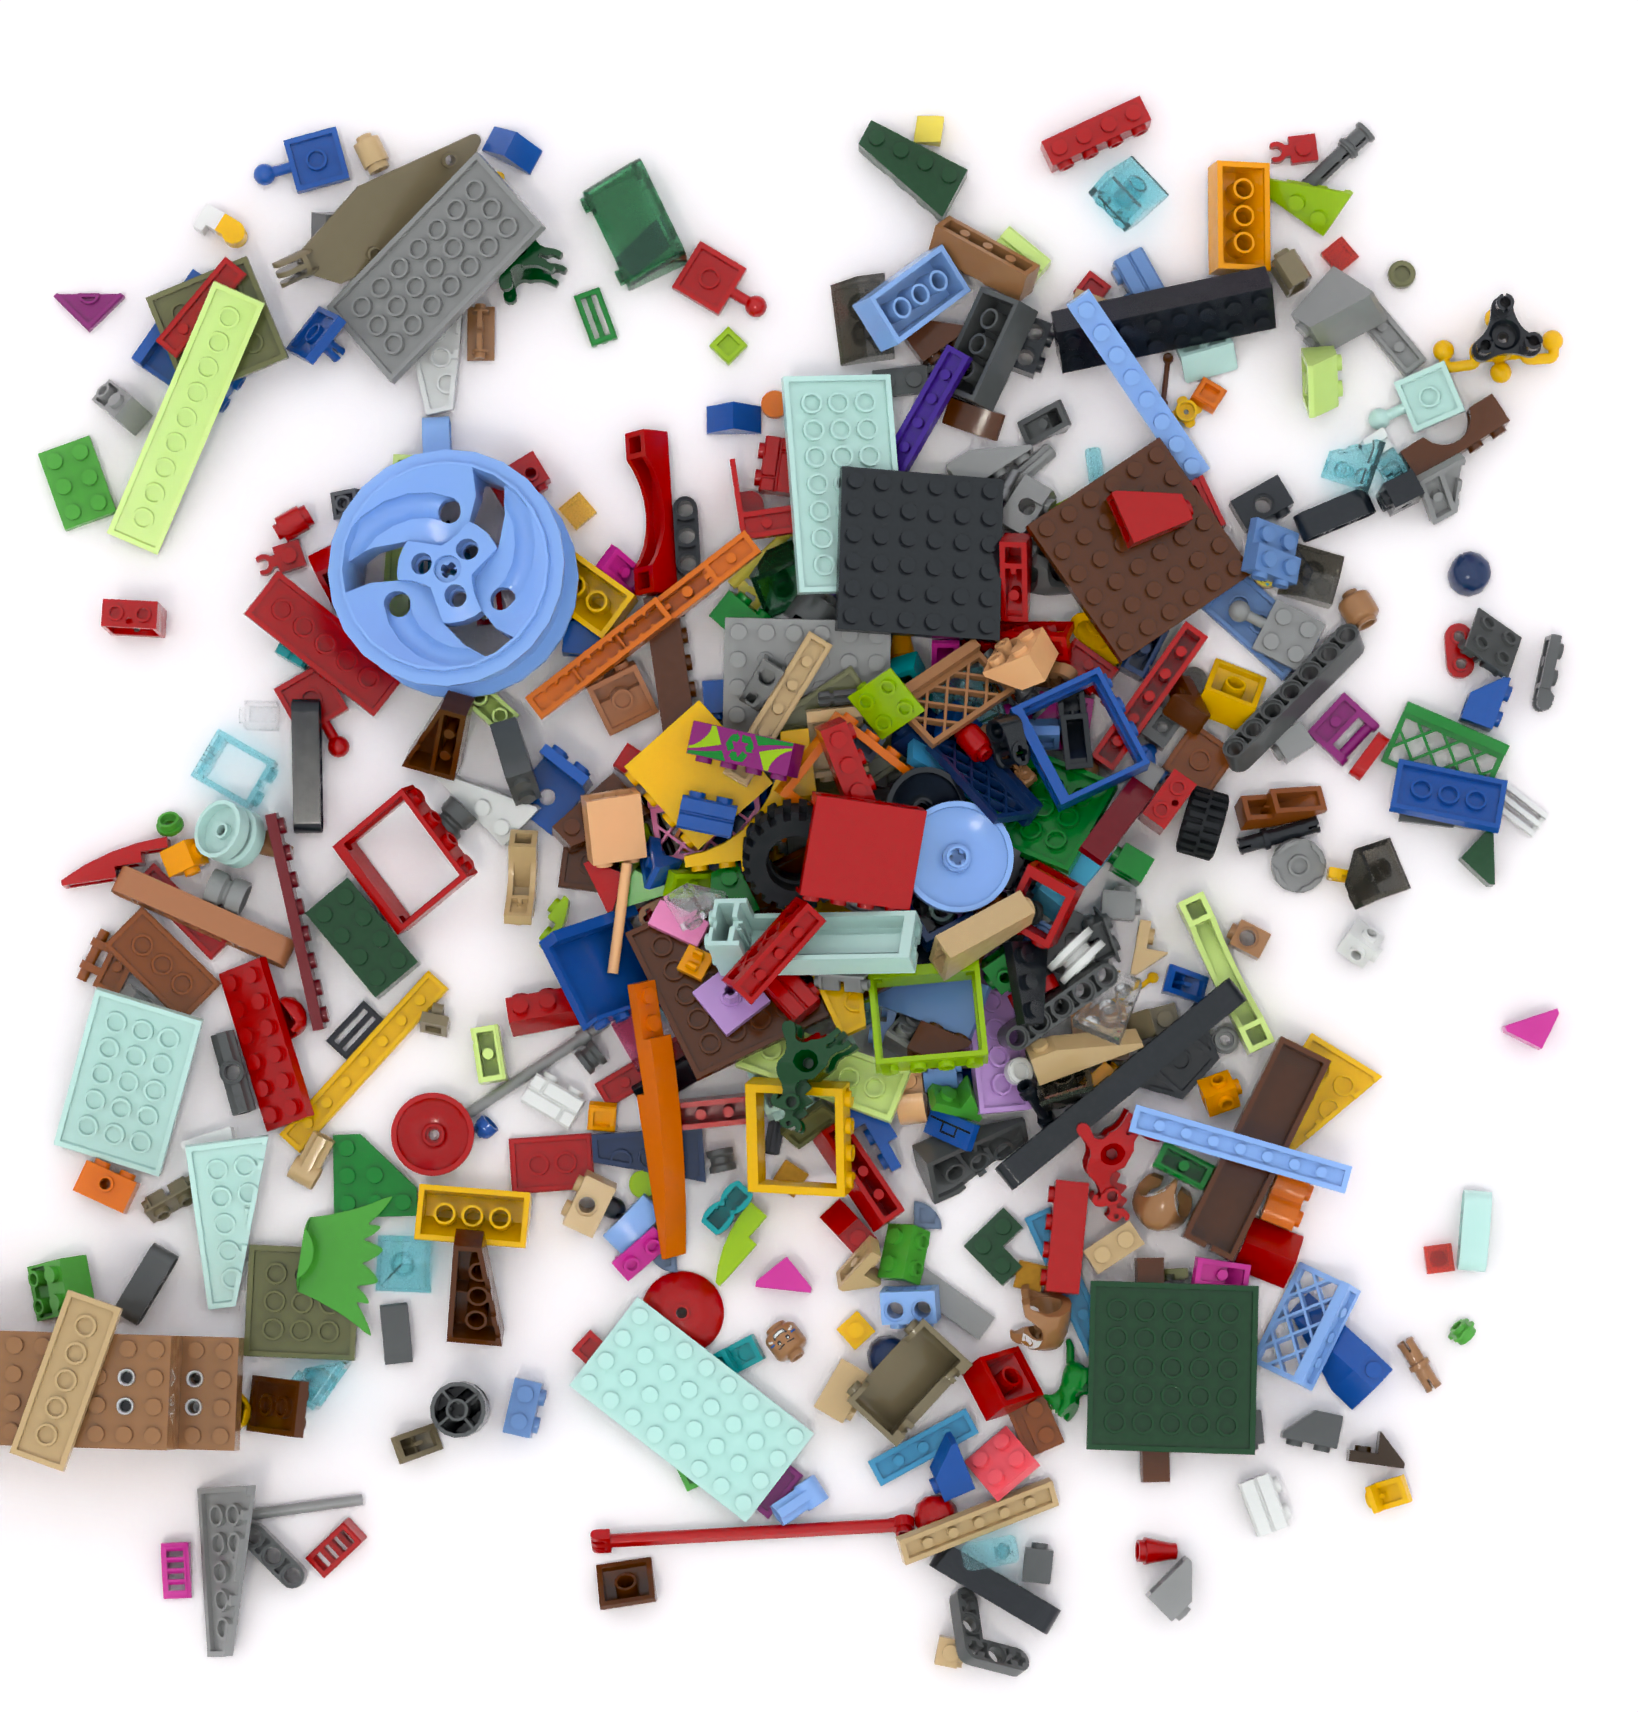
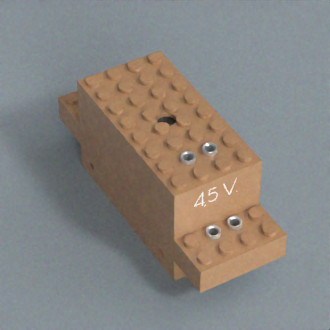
[0,1330,244,1451]

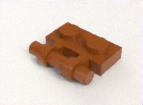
[76,929,131,993]

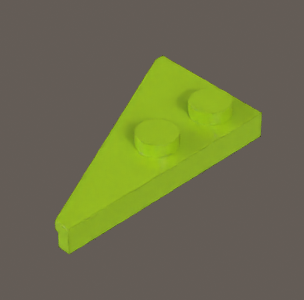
[1270,178,1354,236]

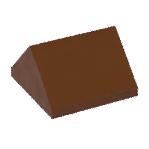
[596,1557,658,1610]

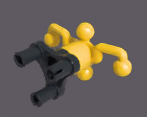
[1433,293,1563,383]

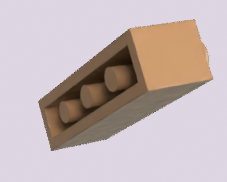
[929,215,1040,301]

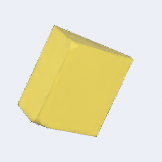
[914,116,944,147]

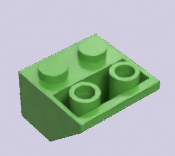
[27,1255,94,1322]

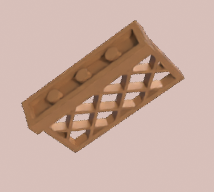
[905,639,1016,749]

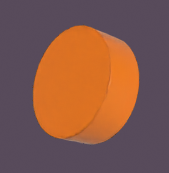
[761,390,784,419]

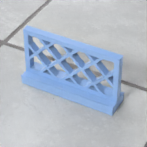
[1257,1262,1361,1391]

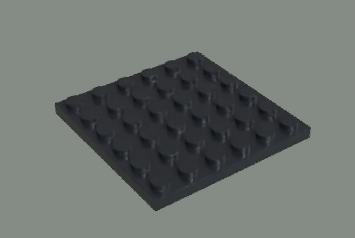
[835,466,1004,643]

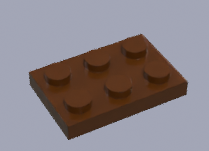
[246,1375,309,1438]

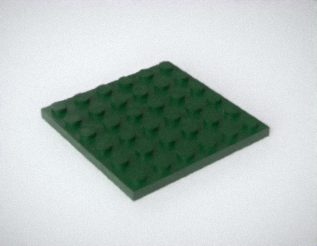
[1086,1281,1259,1455]

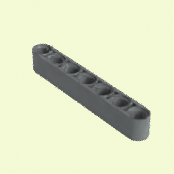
[1222,624,1365,772]

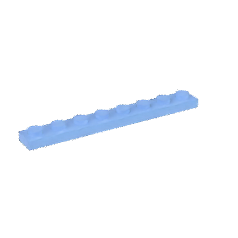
[1066,289,1210,481]
[1128,1104,1352,1194]

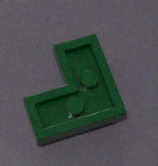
[964,1207,1024,1286]

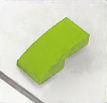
[539,895,570,949]

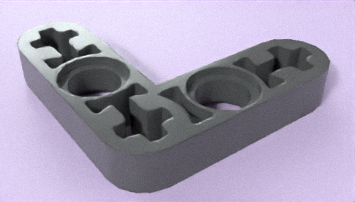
[949,1587,1029,1677]

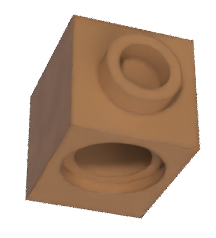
[1226,919,1271,961]

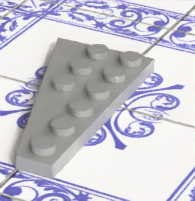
[197,1485,256,1657]

